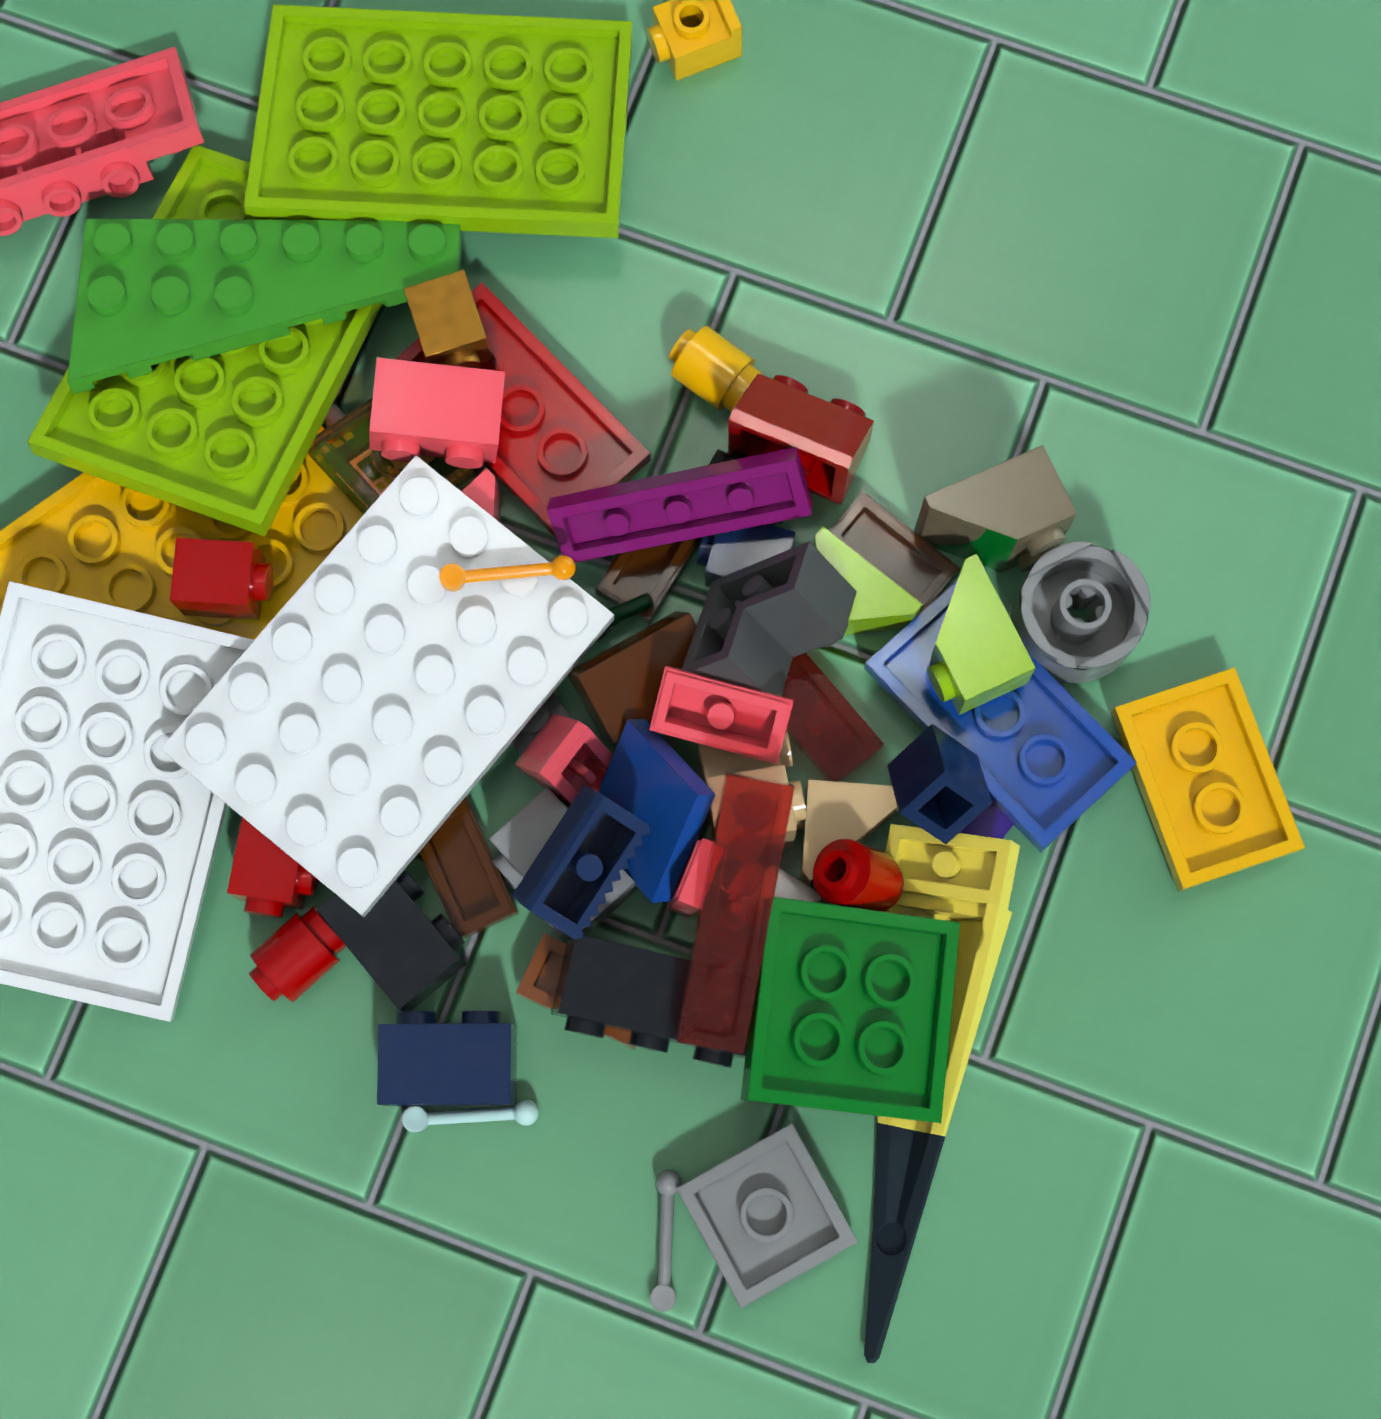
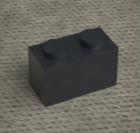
[316,870,467,1012]

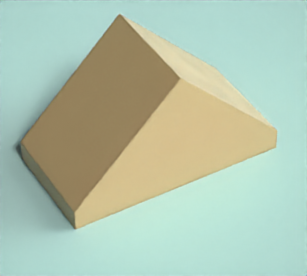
[800,780,898,887]

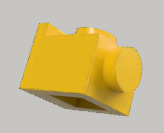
[646,0,742,81]

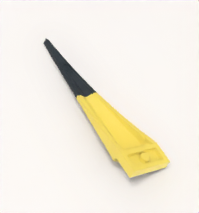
[864,824,1020,1363]

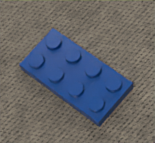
[864,580,1137,853]

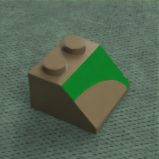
[914,445,1077,573]

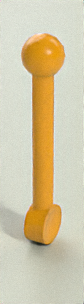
[439,555,576,592]

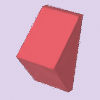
[515,714,613,807]

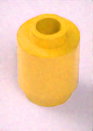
[668,325,764,412]

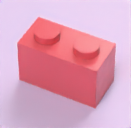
[369,357,505,469]

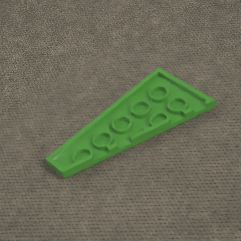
[67,219,462,394]

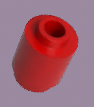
[813,839,904,912]
[249,906,346,1003]

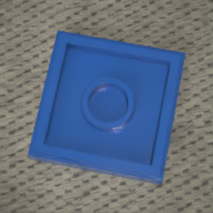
[598,719,716,903]

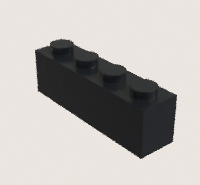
[551,935,754,1068]

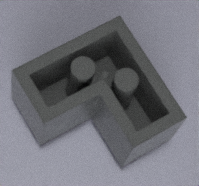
[681,542,857,696]

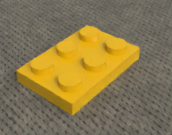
[1111,667,1305,892]

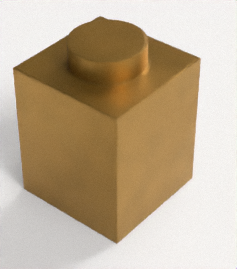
[403,270,493,369]

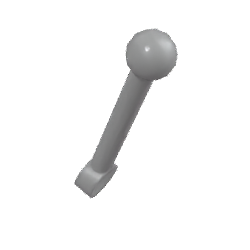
[650,1170,681,1312]

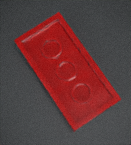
[395,282,651,538]

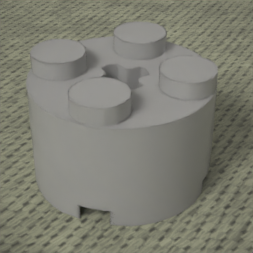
[1011,541,1151,684]

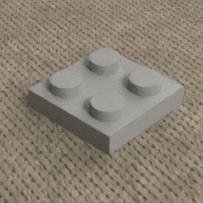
[676,1123,858,1308]

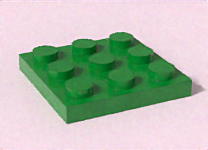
[740,896,960,1123]

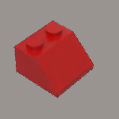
[728,373,874,505]

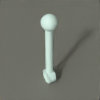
[402,1100,539,1133]

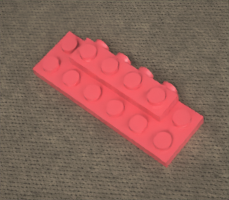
[0,47,205,236]

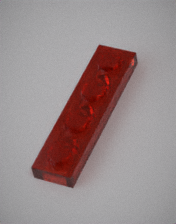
[676,772,795,1054]

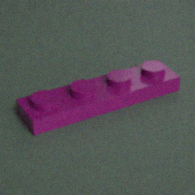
[547,447,812,562]

